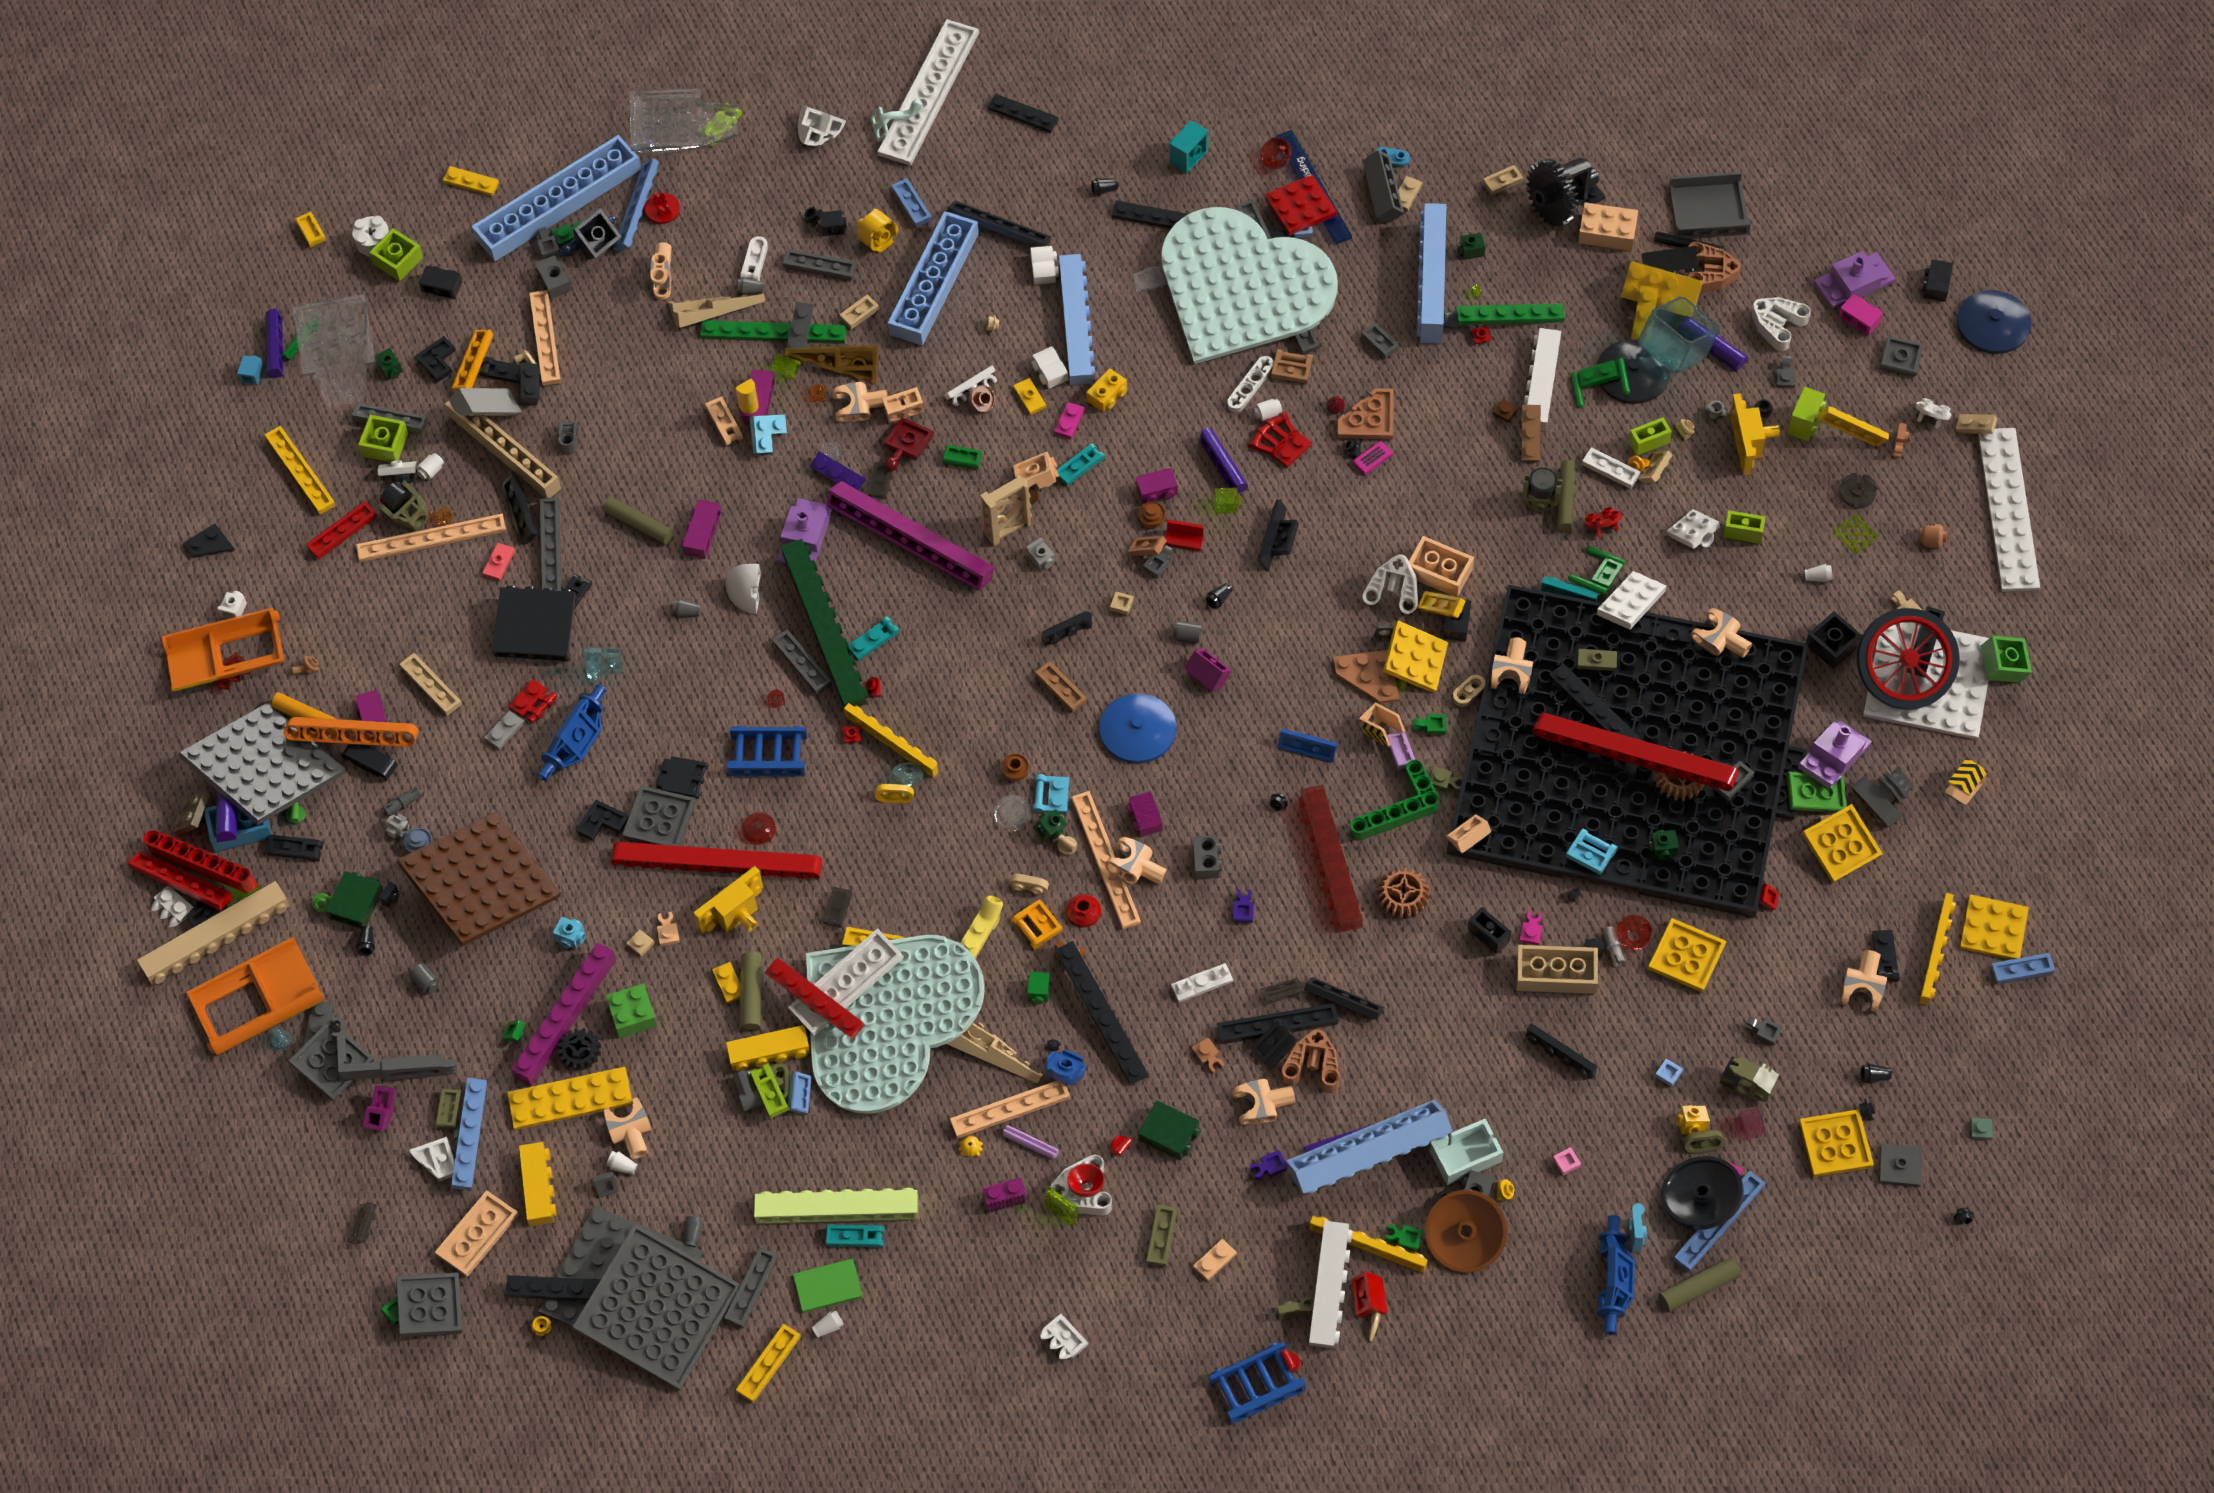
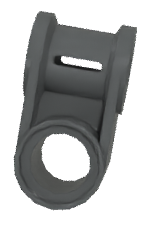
[558,420,579,455]

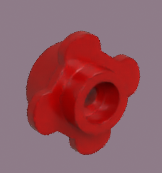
[1471,326,1491,344]
[842,725,862,743]

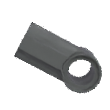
[734,1070,763,1112]

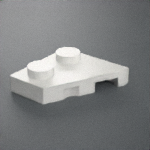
[410,1137,455,1181]

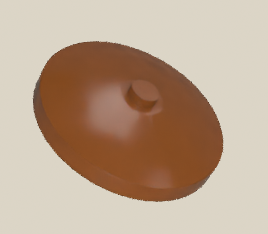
[1425,1190,1508,1272]

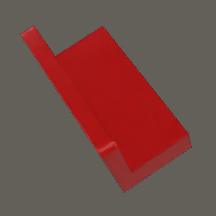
[1164,519,1204,552]
[1351,1271,1388,1318]

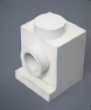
[218,591,247,619]

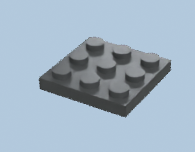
[623,785,696,846]
[288,1020,374,1102]
[396,1273,462,1337]

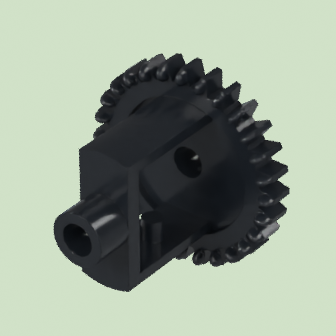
[1526,157,1599,227]

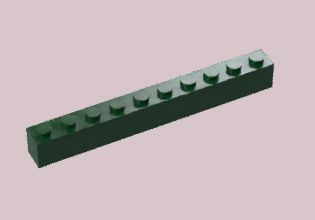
[781,539,869,708]

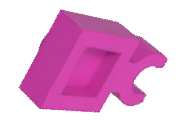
[1520,911,1543,946]

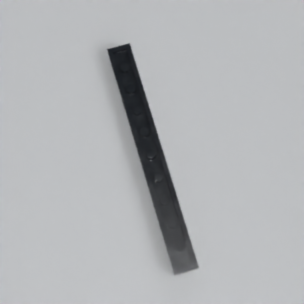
[1112,200,1290,239]

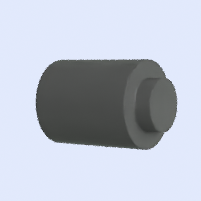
[1173,621,1202,643]
[409,963,439,994]

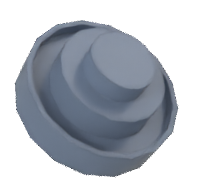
[404,828,433,853]

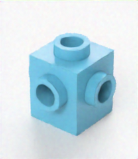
[553,916,586,949]

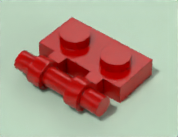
[508,679,558,724]

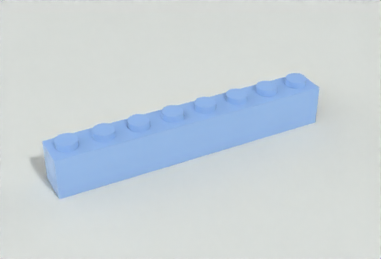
[1059,254,1095,385]

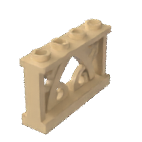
[980,474,1032,546]

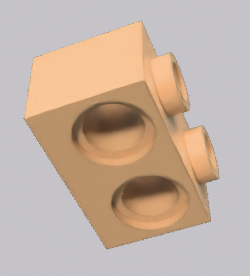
[882,387,924,423]

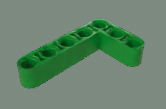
[1350,759,1439,841]

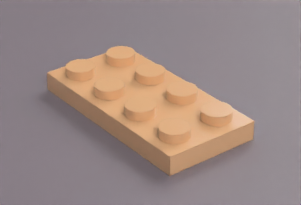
[435,1190,519,1277]

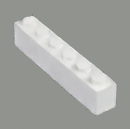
[1521,328,1561,431]
[1309,1221,1353,1349]

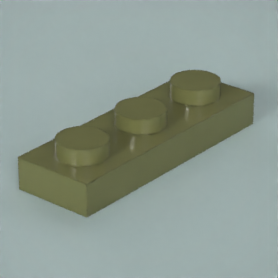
[1147,1205,1178,1267]

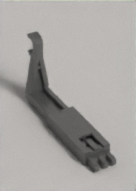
[330,1017,457,1081]

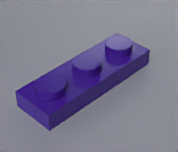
[810,451,866,490]

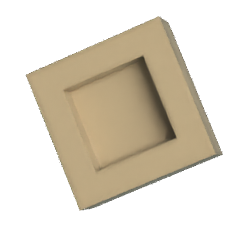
[1110,592,1134,615]
[627,930,655,957]

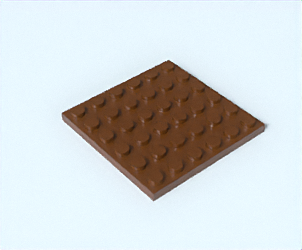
[397,812,561,947]

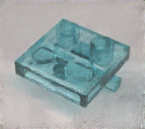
[582,647,625,684]

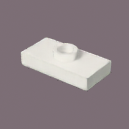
[378,460,417,476]

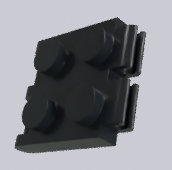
[656,756,709,799]

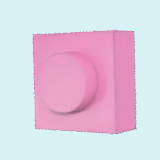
[1553,1147,1581,1175]

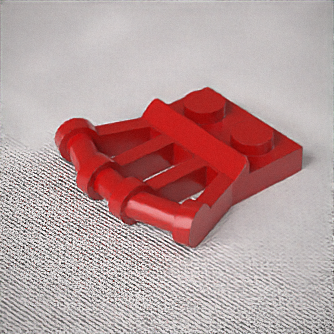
[1248,412,1312,468]

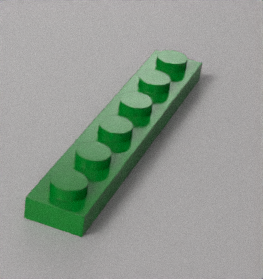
[1455,303,1565,325]

